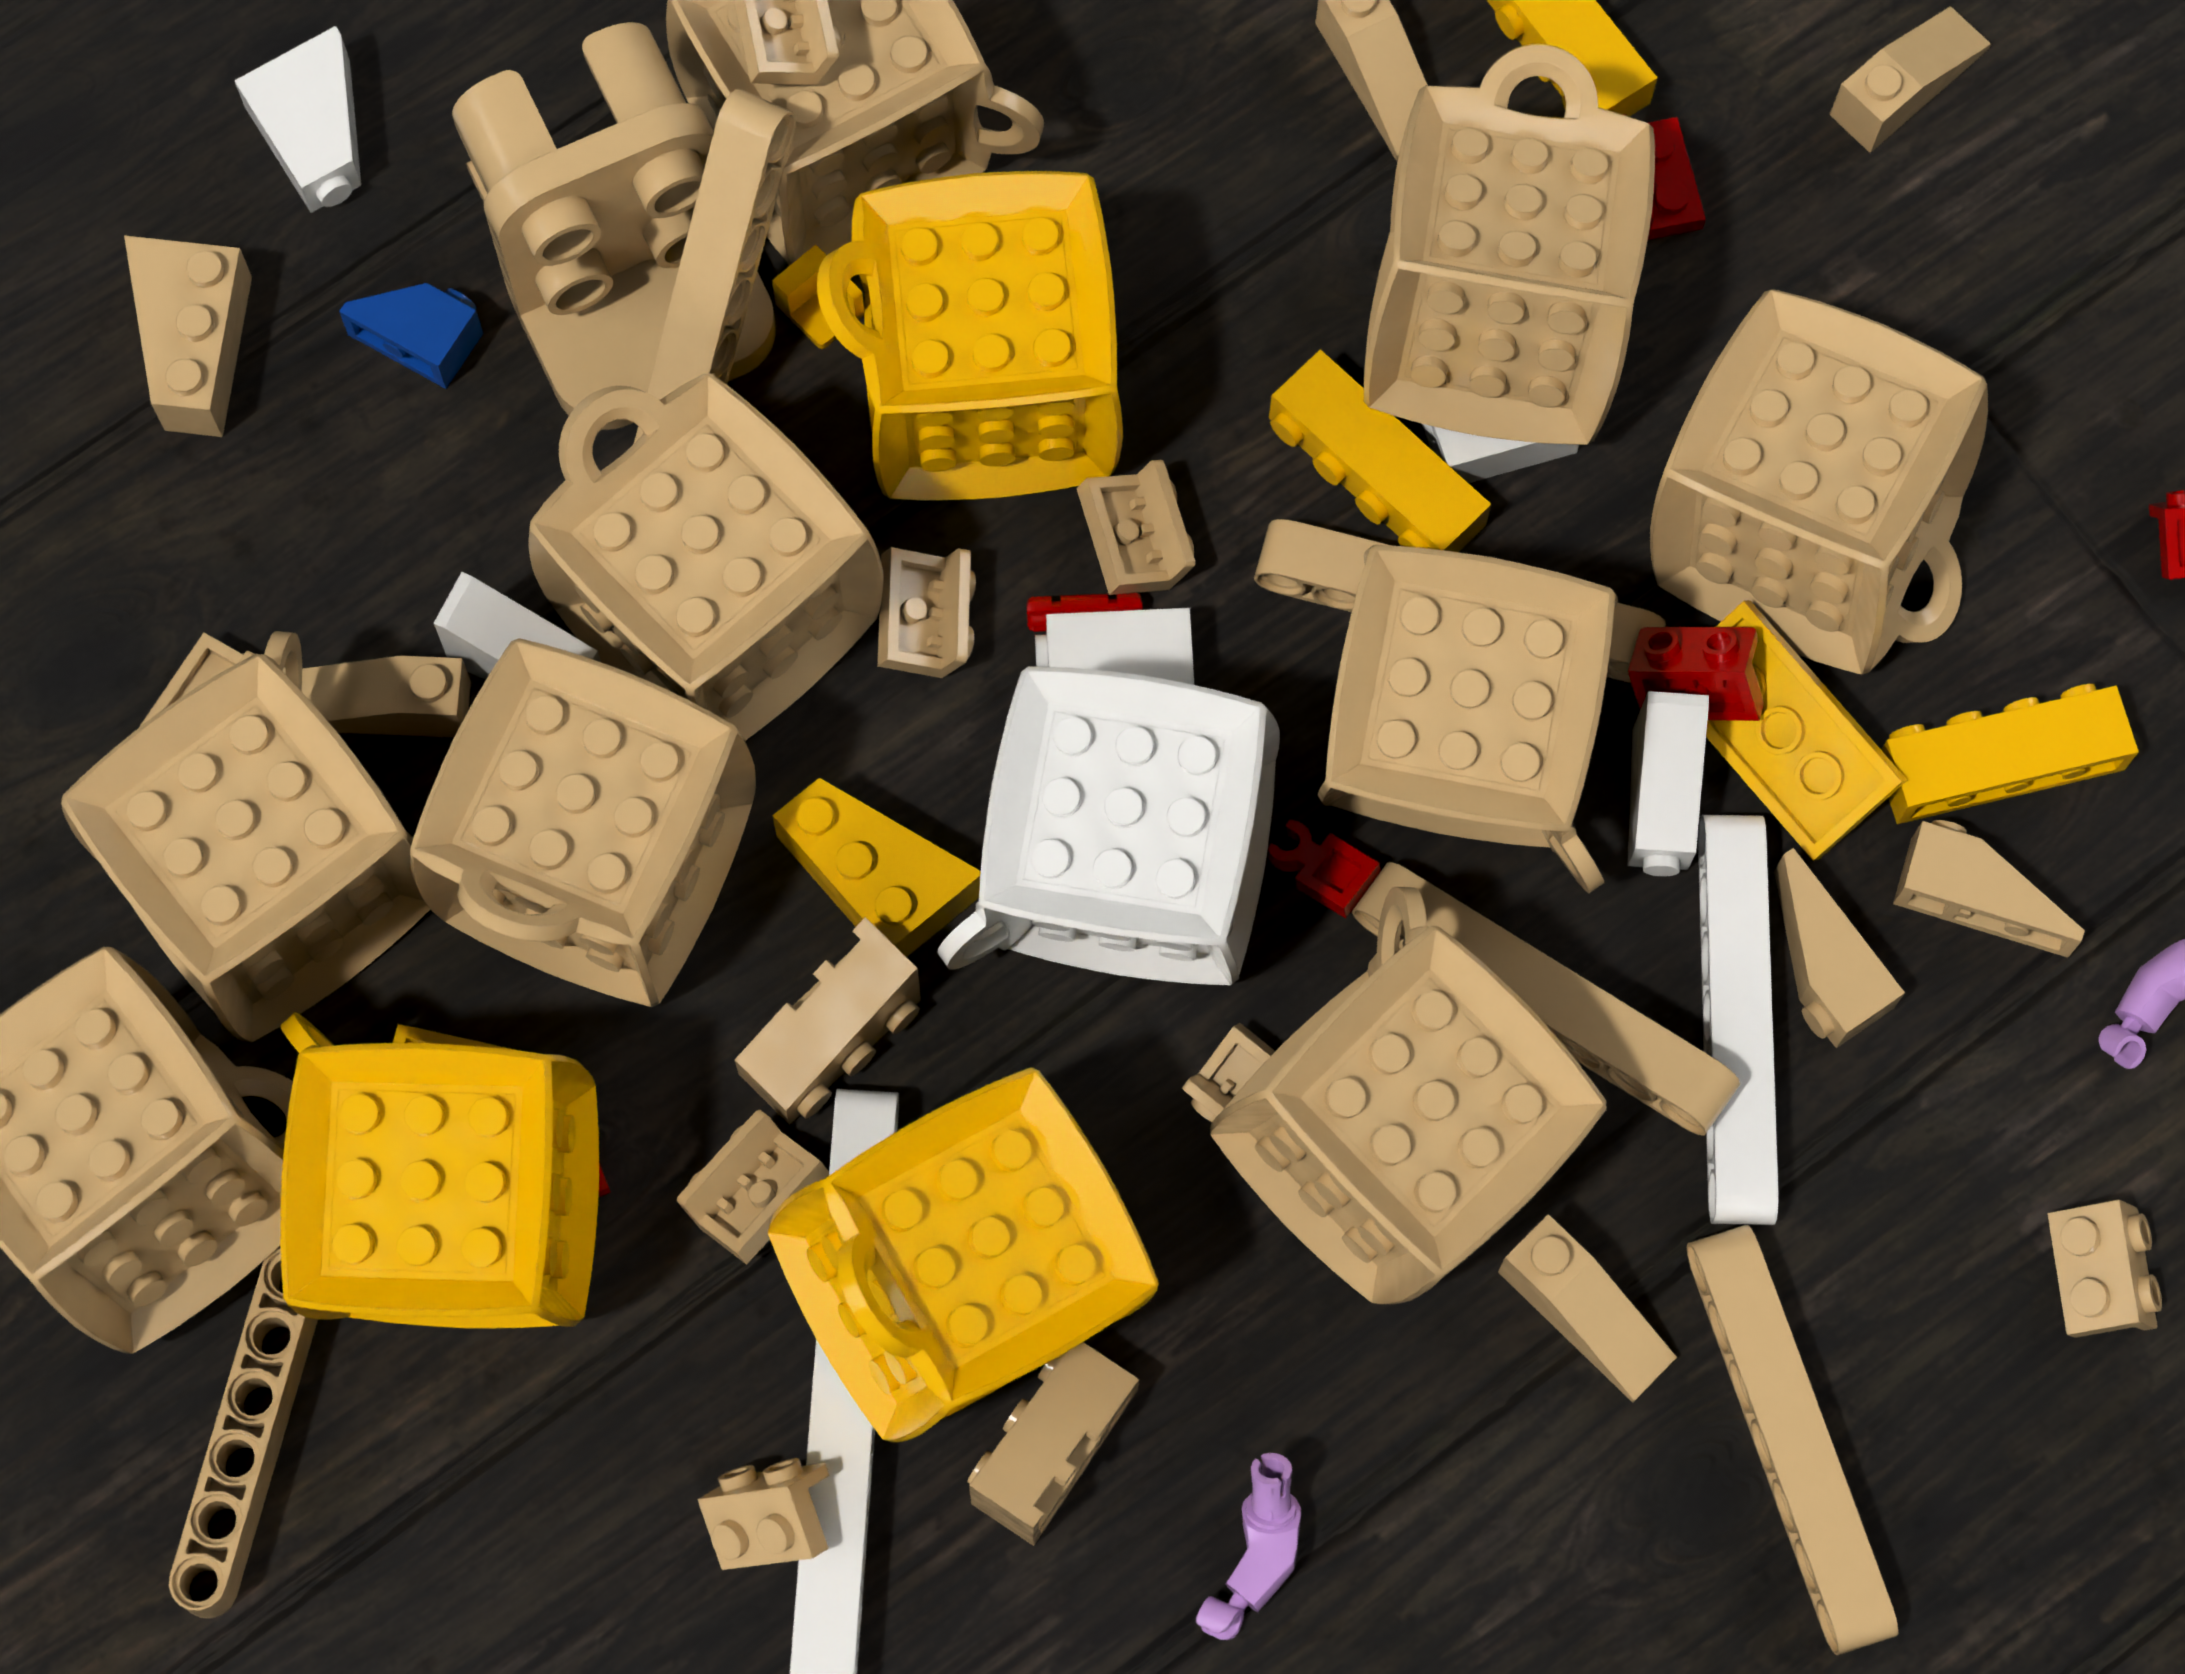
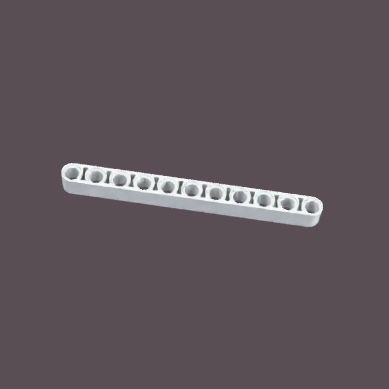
[790,1089,899,1674]

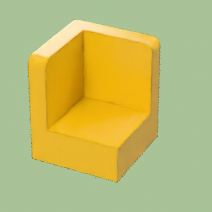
[772,244,864,349]

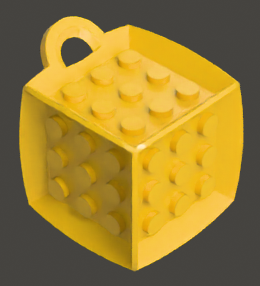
[817,171,1123,500]
[280,1012,599,1328]
[768,1068,1159,1442]

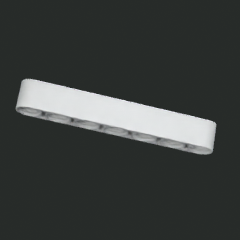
[1698,815,1778,1225]

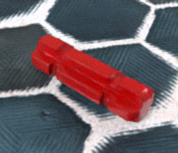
[1027,592,1143,632]

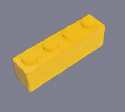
[1486,0,1657,117]
[1269,349,1492,552]
[1881,684,2139,824]

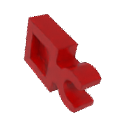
[1267,820,1381,919]

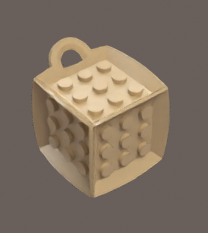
[666,0,1044,265]
[1364,44,1655,445]
[1650,289,1988,675]
[529,374,883,741]
[1318,545,1618,893]
[61,631,430,1042]
[410,638,756,1007]
[1210,887,1606,1304]
[0,947,293,1354]

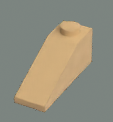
[1315,0,1428,161]
[1830,6,1991,153]
[301,655,471,738]
[1893,820,2085,958]
[1774,848,1905,1048]
[1498,1214,1677,1403]

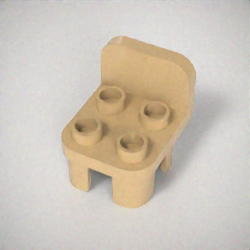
[452,22,776,430]

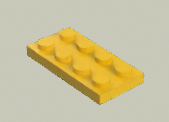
[1706,600,1908,861]

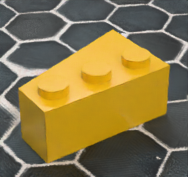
[772,778,981,957]

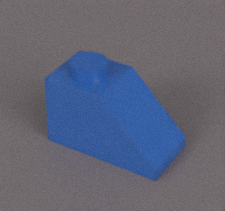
[339,283,483,389]

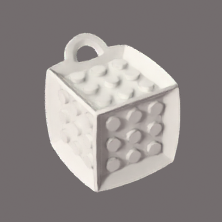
[938,666,1280,985]

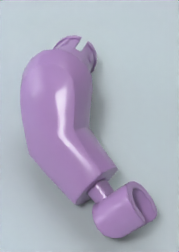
[2099,939,2185,1069]
[1196,1453,1301,1640]

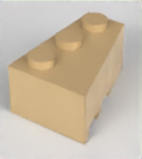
[124,235,252,437]
[735,917,921,1125]
[967,1342,1139,1546]

